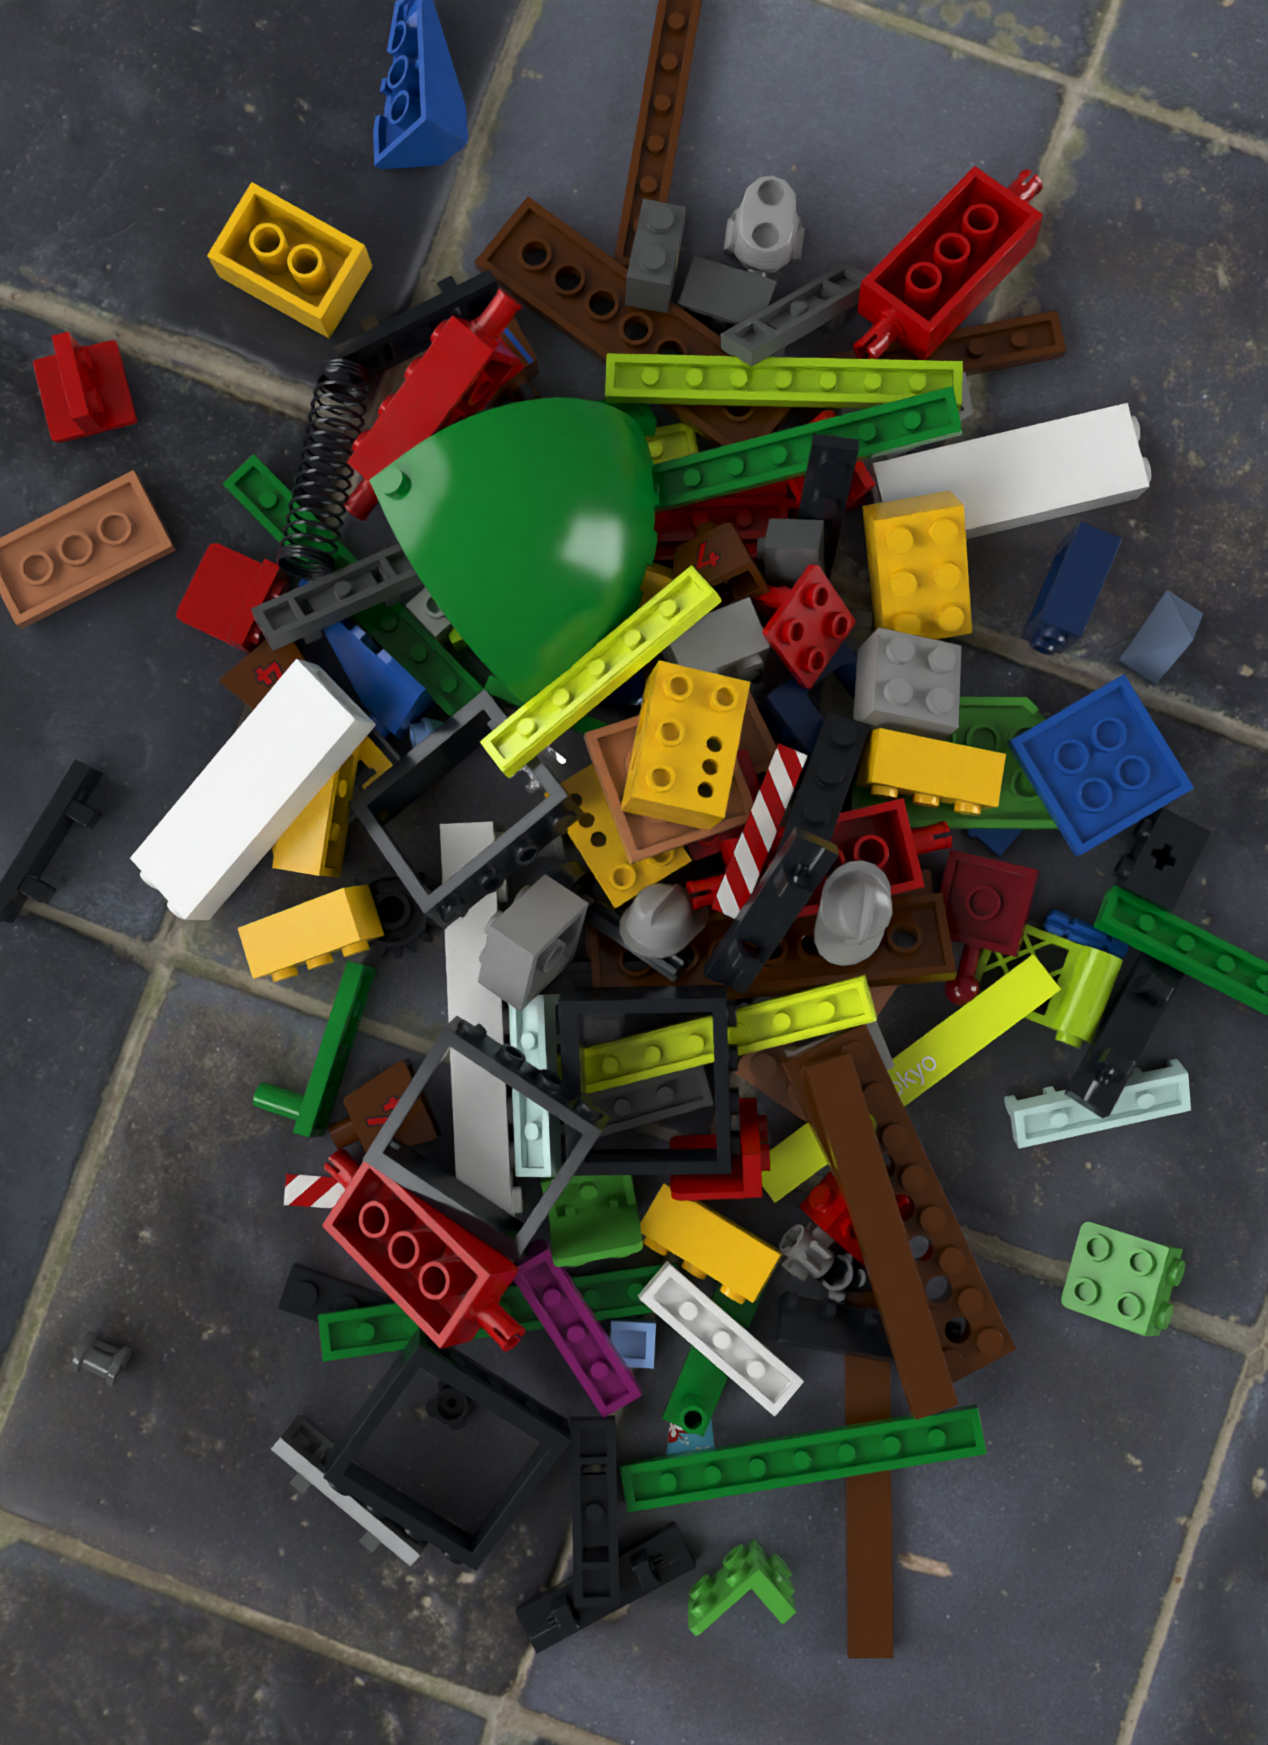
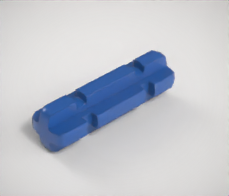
[1042,910,1129,960]

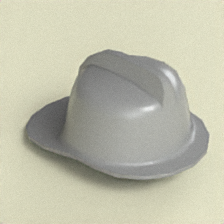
[814,860,893,966]
[619,883,709,959]

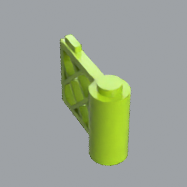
[975,924,1123,1049]

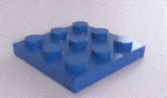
[1007,674,1194,857]

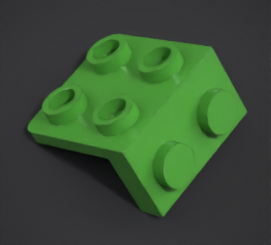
[540,1175,643,1267]
[1061,1222,1185,1336]
[687,1539,796,1636]

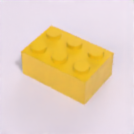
[207,182,373,339]
[862,490,973,640]

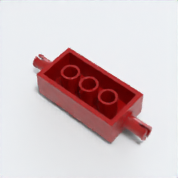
[853,166,1044,360]
[343,288,522,521]
[686,798,952,918]
[322,1149,526,1352]

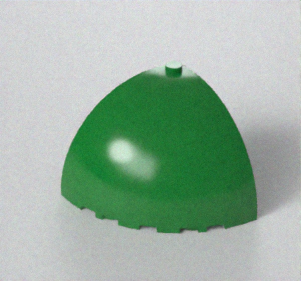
[369,397,659,704]

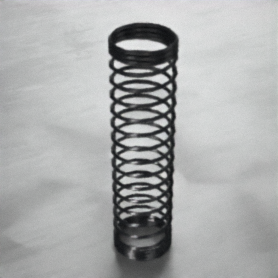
[276,358,374,581]

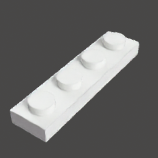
[637,1261,804,1416]

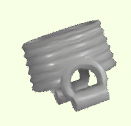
[723,175,805,273]

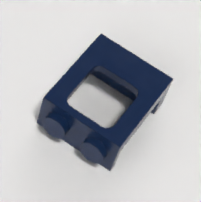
[758,641,857,777]

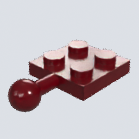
[939,849,1040,1006]

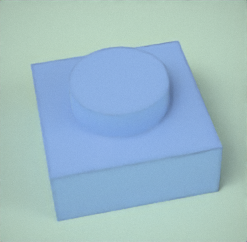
[610,1318,656,1369]

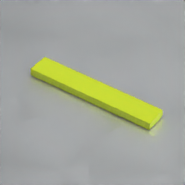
[480,565,722,778]

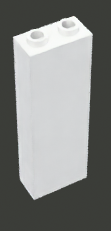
[869,403,1151,539]
[130,659,376,920]

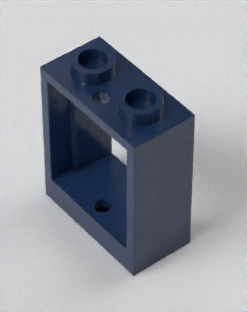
[1020,521,1122,655]

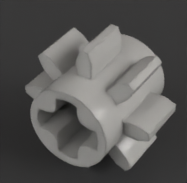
[779,1222,834,1281]

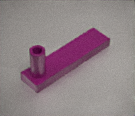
[513,1239,642,1418]

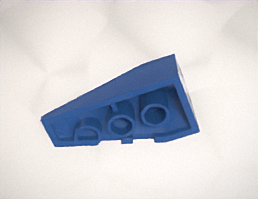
[373,0,468,169]
[298,579,436,741]

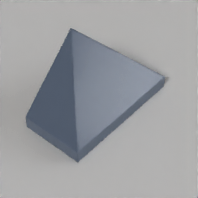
[1118,590,1203,686]

